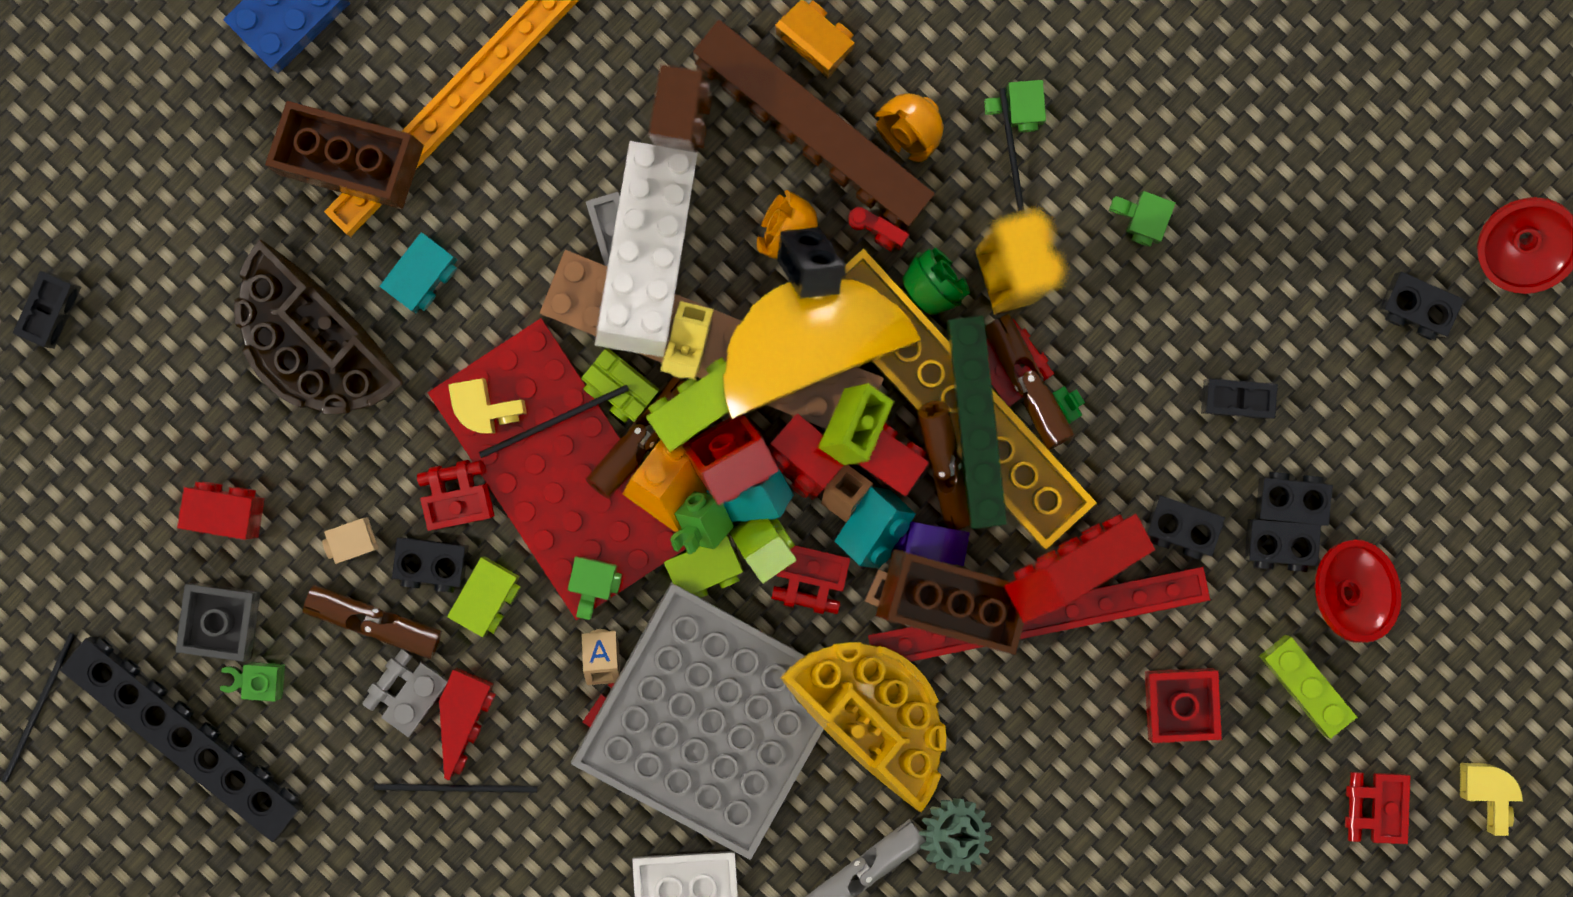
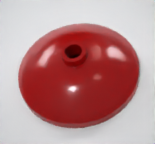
[1477,197,1573,294]
[1315,540,1402,643]

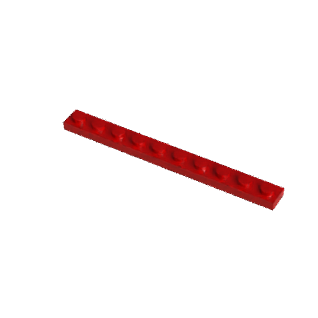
[868,566,1210,662]

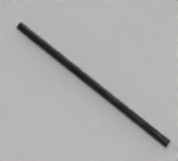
[999,88,1025,216]
[479,384,630,458]
[1,632,76,783]
[374,783,538,793]

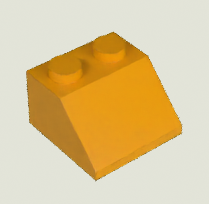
[775,0,855,78]
[622,439,707,532]

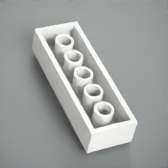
[595,141,698,357]

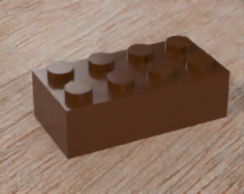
[649,64,713,153]
[265,101,424,210]
[876,549,1024,655]

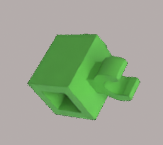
[984,80,1046,132]
[1109,191,1175,247]
[670,491,734,554]
[568,556,622,620]
[220,662,285,702]

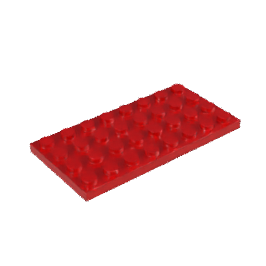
[427,318,686,621]

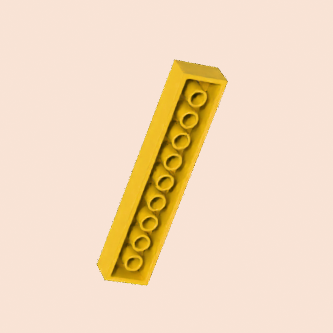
[975,210,1065,315]
[845,248,1097,549]

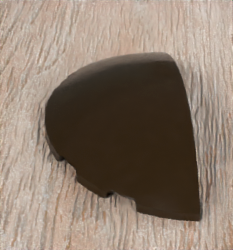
[234,240,404,414]

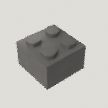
[175,582,261,662]

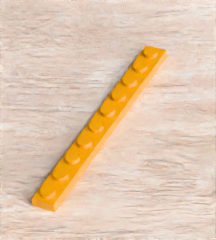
[324,0,579,237]

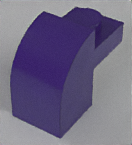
[891,521,970,566]

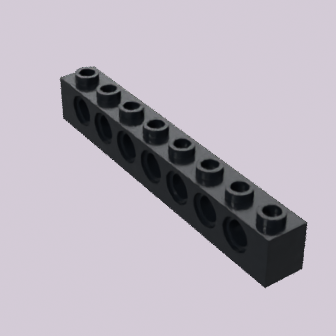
[60,636,304,842]

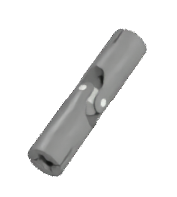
[805,819,926,897]

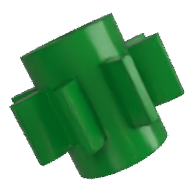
[1052,386,1085,423]

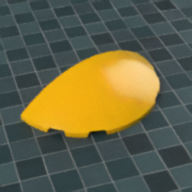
[723,279,921,419]
[781,642,946,812]

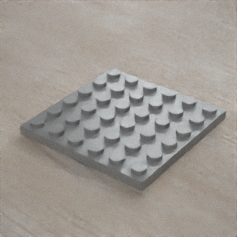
[571,582,824,860]

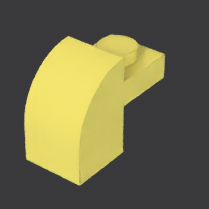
[661,301,714,379]
[448,378,527,434]
[1460,763,1523,836]

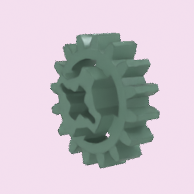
[919,798,992,874]

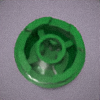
[902,248,970,316]

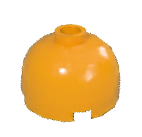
[875,93,944,162]
[757,190,818,260]

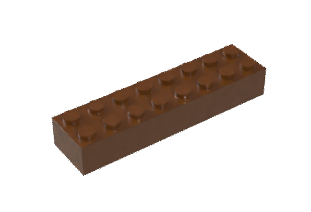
[693,20,935,231]

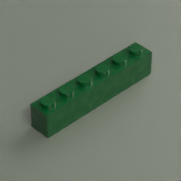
[947,316,1007,528]

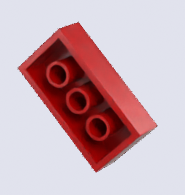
[1004,514,1155,623]

